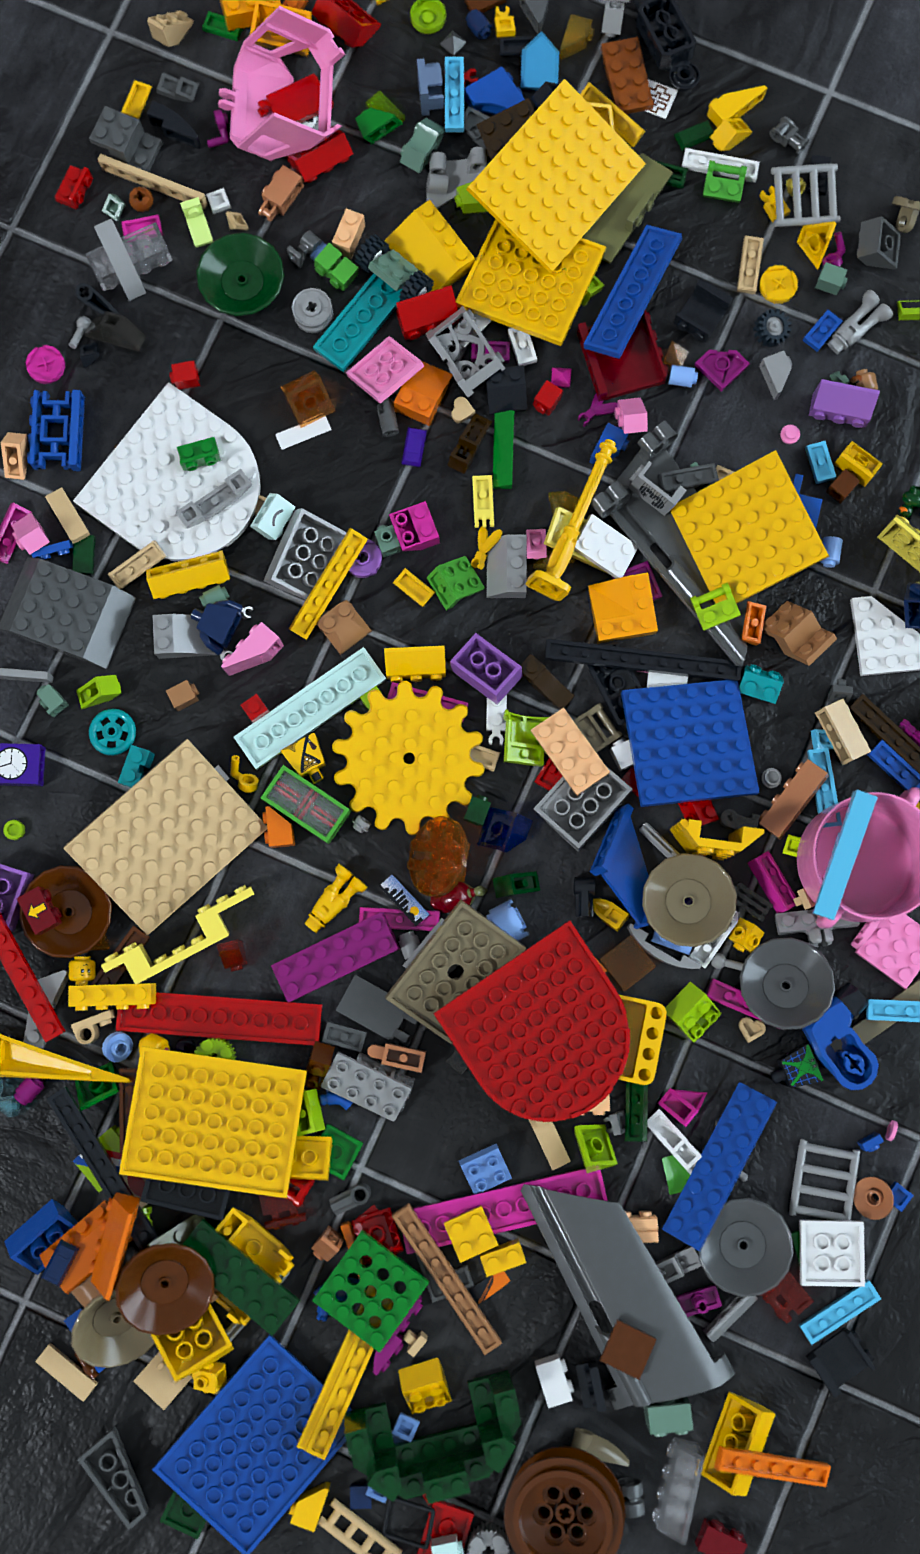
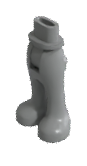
[828,290,893,354]

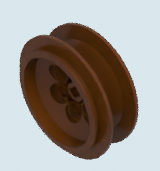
[504,1446,625,1554]

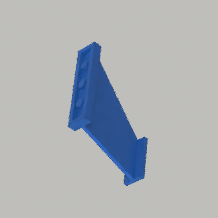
[590,804,649,929]

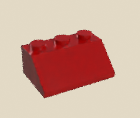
[312,0,381,48]
[285,126,353,182]
[396,285,459,340]

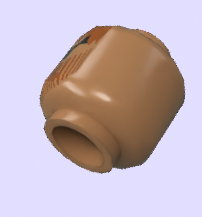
[850,369,878,390]

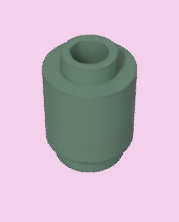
[199,585,230,608]

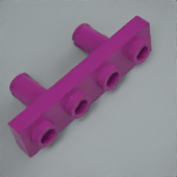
[675,1284,722,1317]

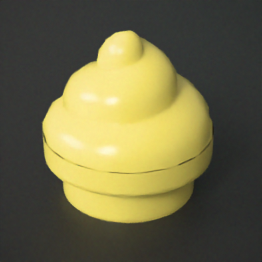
[786,177,806,196]

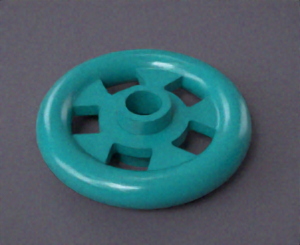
[89,709,136,755]

